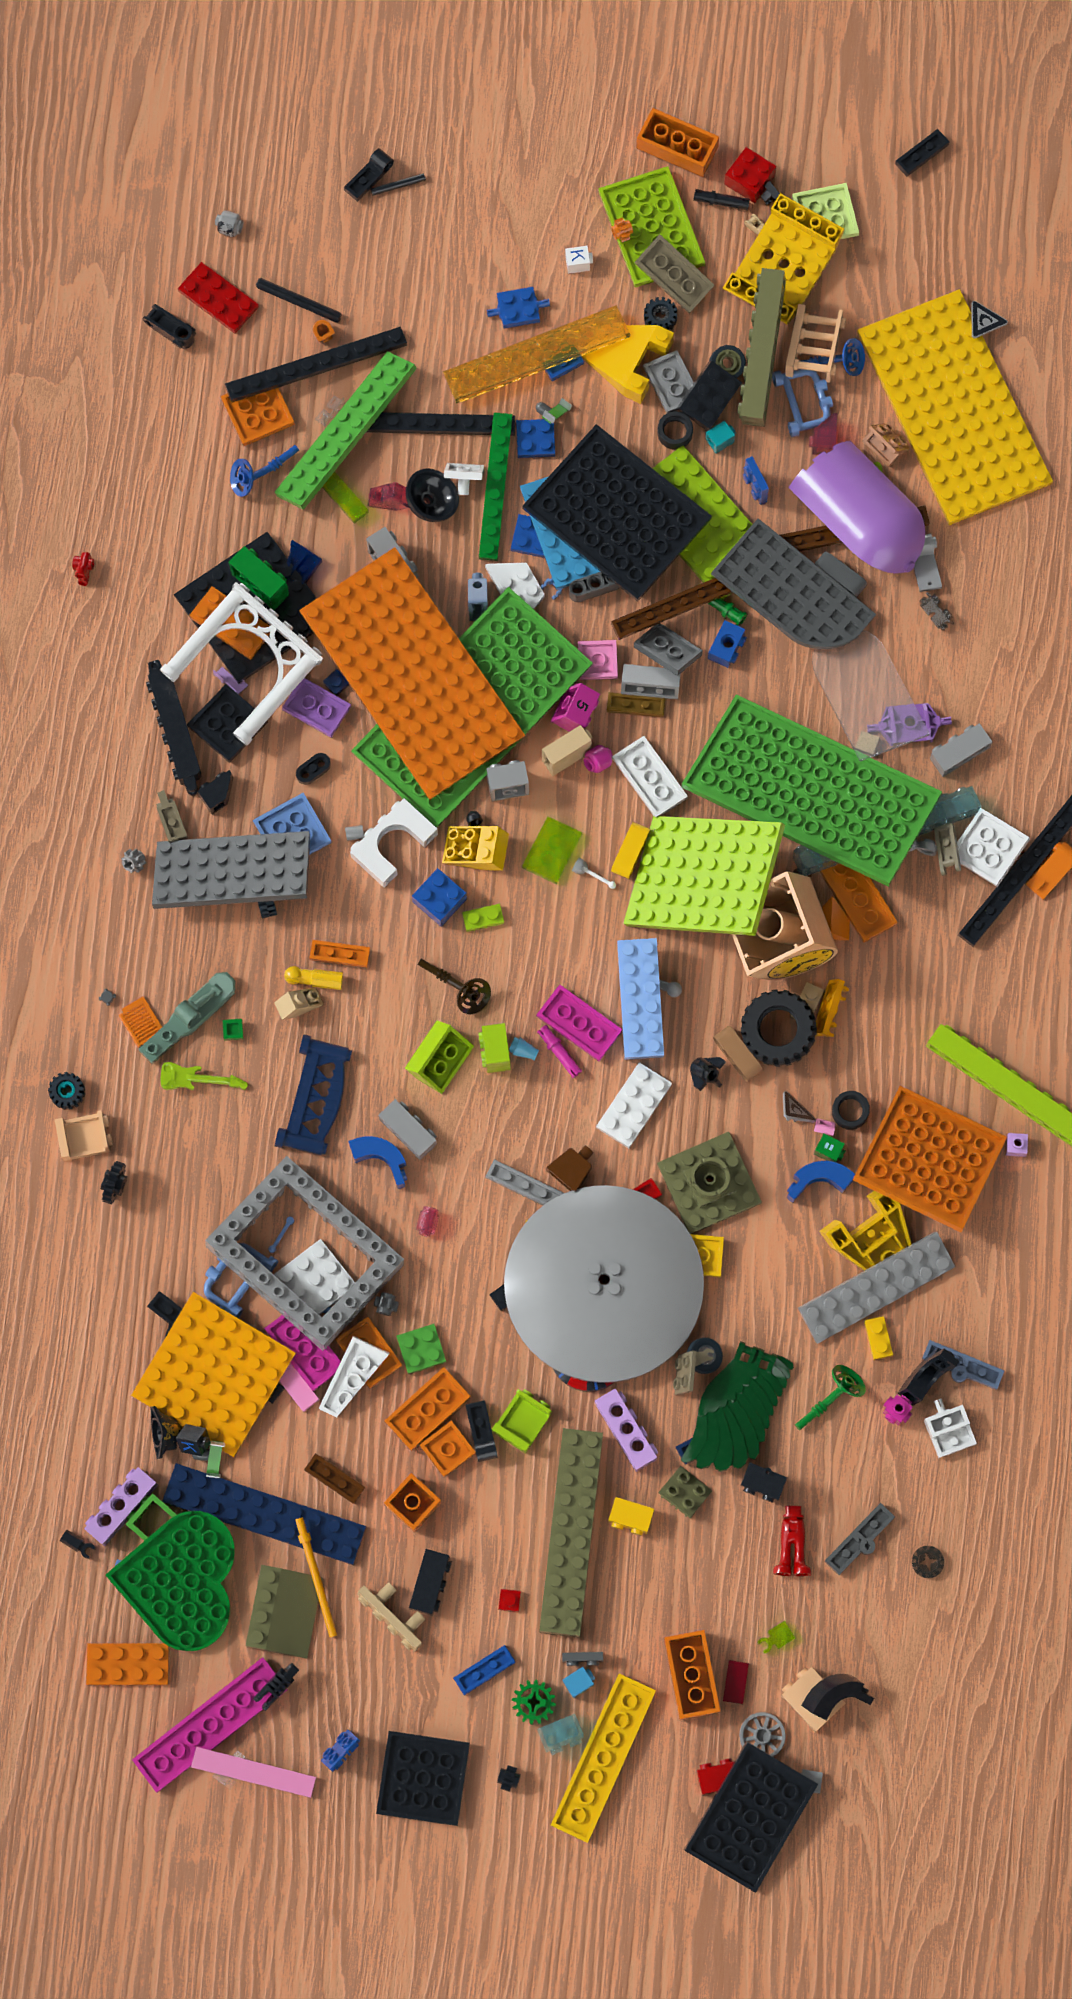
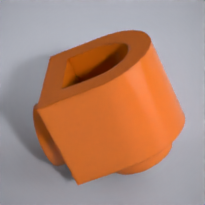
[312,319,335,343]

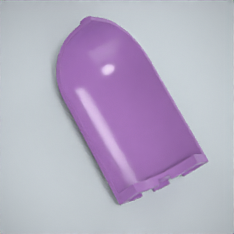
[788,441,925,573]

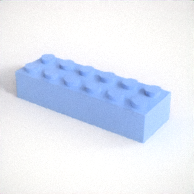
[617,938,664,1060]

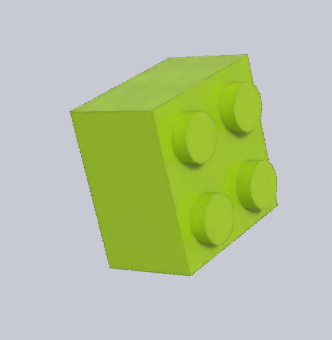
[478,1023,511,1073]

